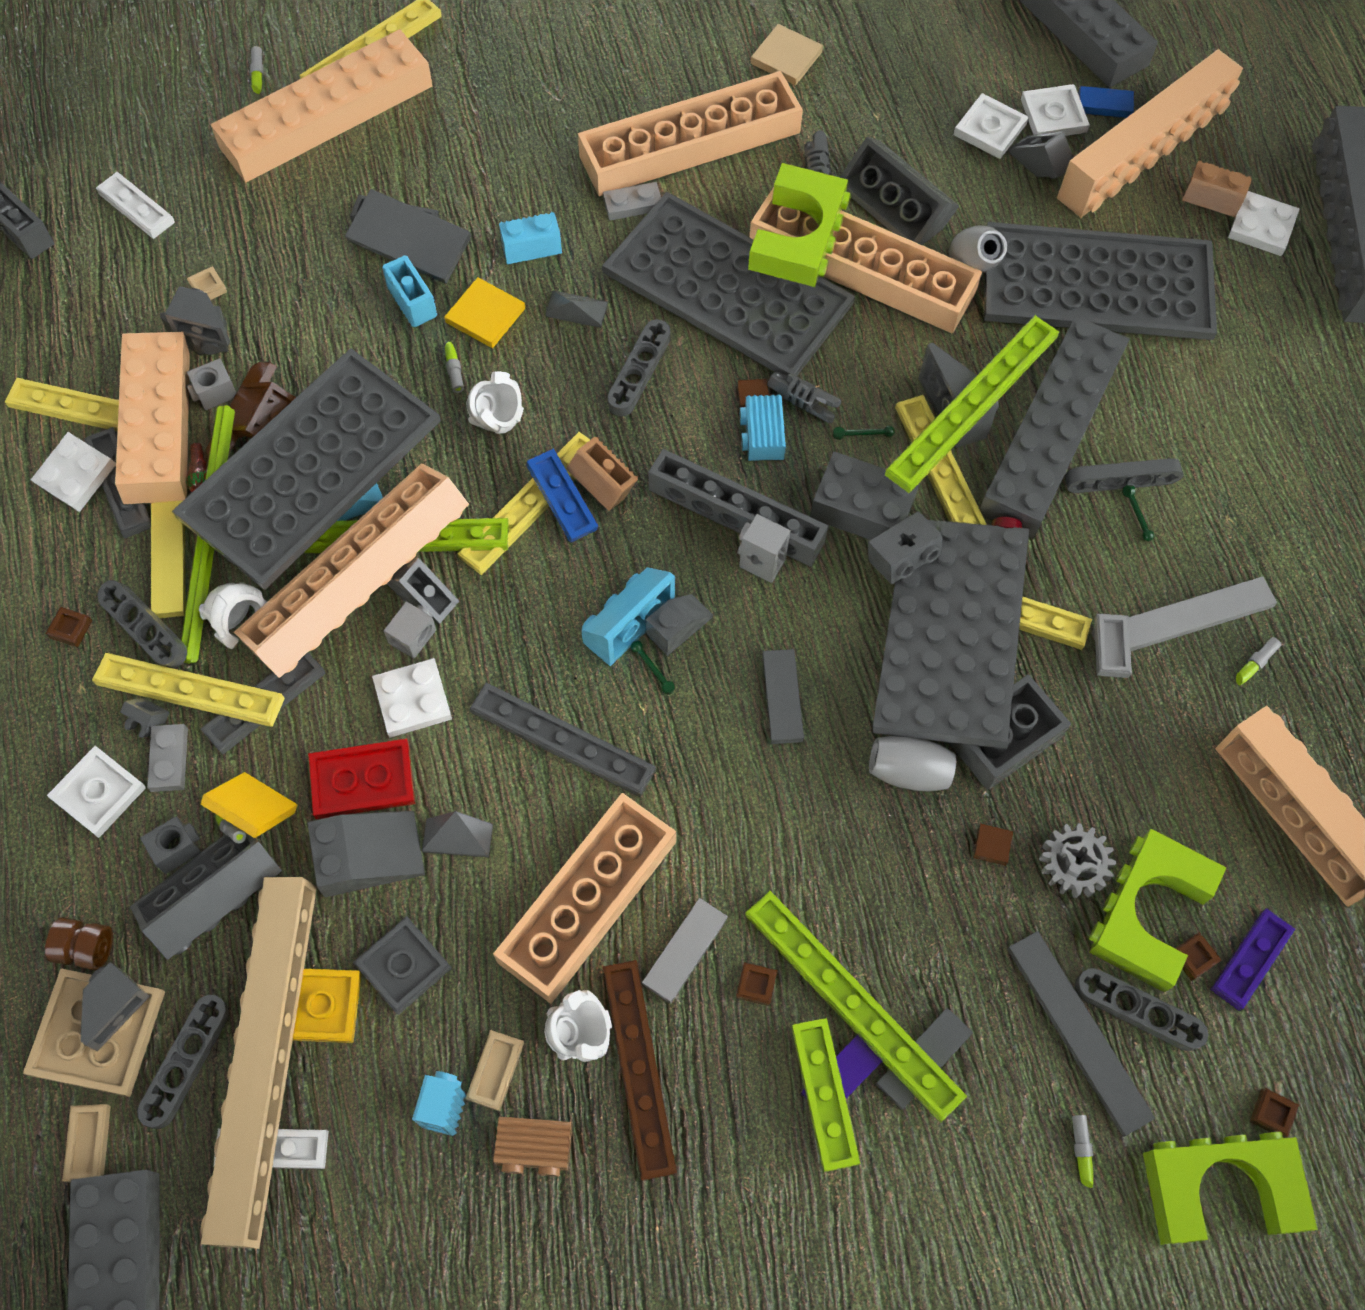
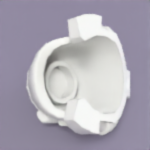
[466,371,524,434]
[199,582,267,649]
[544,990,612,1062]

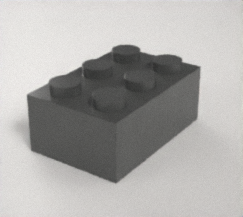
[810,451,920,540]
[948,674,1071,790]

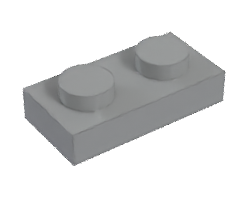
[603,182,661,221]
[147,724,188,792]

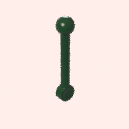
[833,425,895,440]
[1122,485,1154,541]
[631,640,675,695]

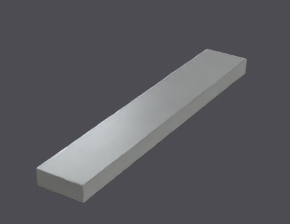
[1091,577,1277,651]

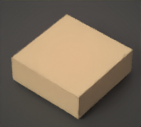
[187,266,227,300]

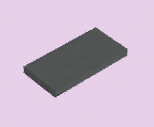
[345,189,472,284]

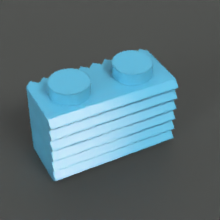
[499,212,562,264]
[382,255,438,327]
[740,395,786,461]
[412,1071,466,1136]

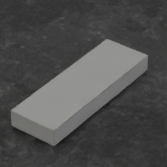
[642,898,728,1004]

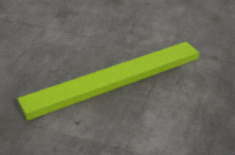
[885,315,1059,493]
[304,518,509,553]
[745,891,967,1123]

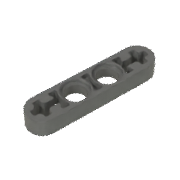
[608,319,670,417]
[1065,458,1184,493]
[97,580,187,668]
[1075,968,1208,1051]
[137,995,230,1130]

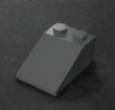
[918,343,999,449]
[307,811,425,898]

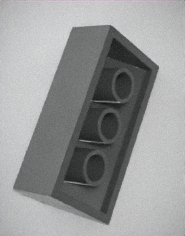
[840,137,959,245]
[130,833,282,960]

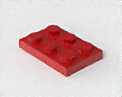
[308,738,415,820]

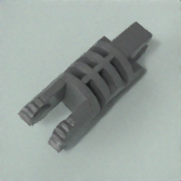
[804,130,831,175]
[767,371,842,424]

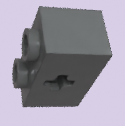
[868,511,942,584]

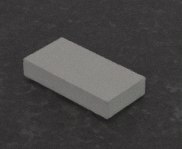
[1094,614,1132,678]

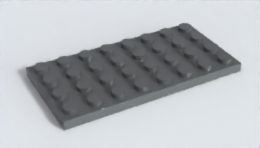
[602,192,855,376]
[984,222,1217,340]
[172,348,441,590]
[873,520,1029,749]

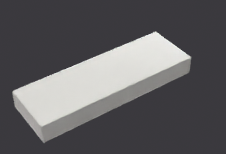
[96,172,175,239]
[213,1129,329,1169]

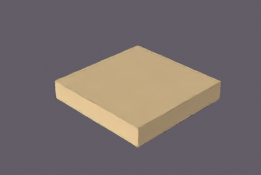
[751,24,823,86]

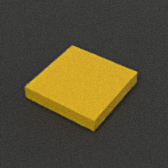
[444,277,525,349]
[200,772,298,838]
[292,969,362,1043]

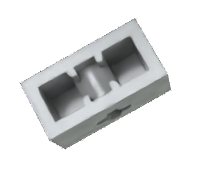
[737,514,791,583]

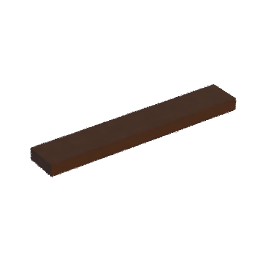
[603,960,677,1182]

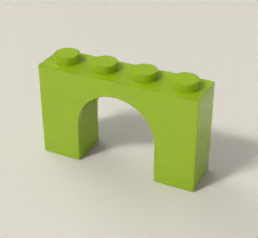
[748,163,851,287]
[1089,829,1226,993]
[1143,1132,1318,1245]

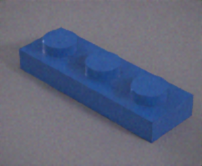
[526,448,598,543]

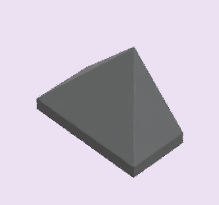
[545,290,608,328]
[422,811,493,858]

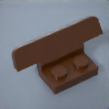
[206,362,296,456]

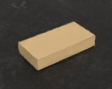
[465,1030,524,1112]
[62,1104,111,1183]

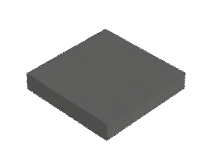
[353,916,452,1015]

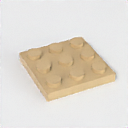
[23,969,165,1097]

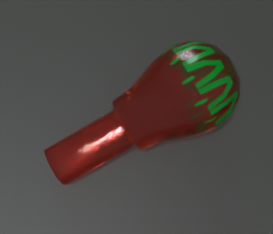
[185,443,207,492]

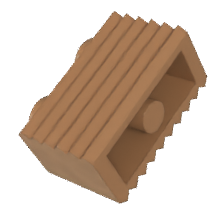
[1182,161,1252,217]
[566,437,638,511]
[494,1117,573,1177]

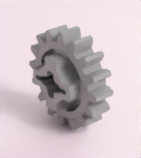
[1039,823,1116,898]

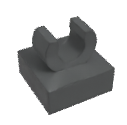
[120,698,170,738]

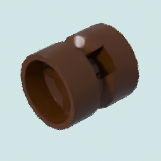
[45,917,113,971]

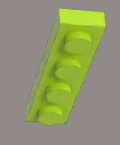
[791,1018,861,1173]

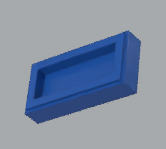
[1078,86,1134,118]

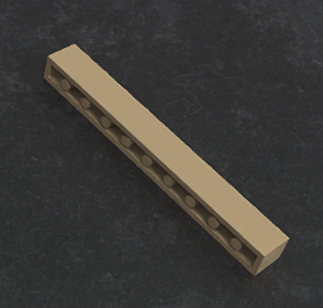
[201,877,317,1249]

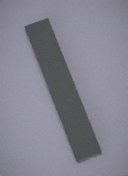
[470,683,656,798]
[1007,931,1156,1137]

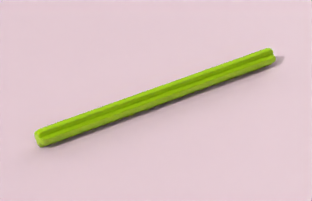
[181,405,235,664]

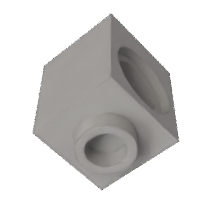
[186,358,236,410]
[384,601,436,659]

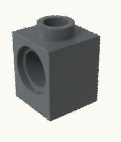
[140,816,201,874]

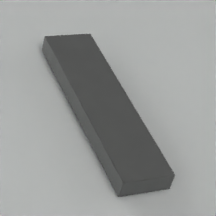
[84,427,151,539]
[201,652,326,755]

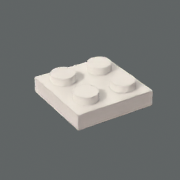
[1021,84,1090,136]
[953,93,1029,159]
[1228,191,1300,256]
[31,432,116,512]
[372,658,452,738]
[47,746,146,838]

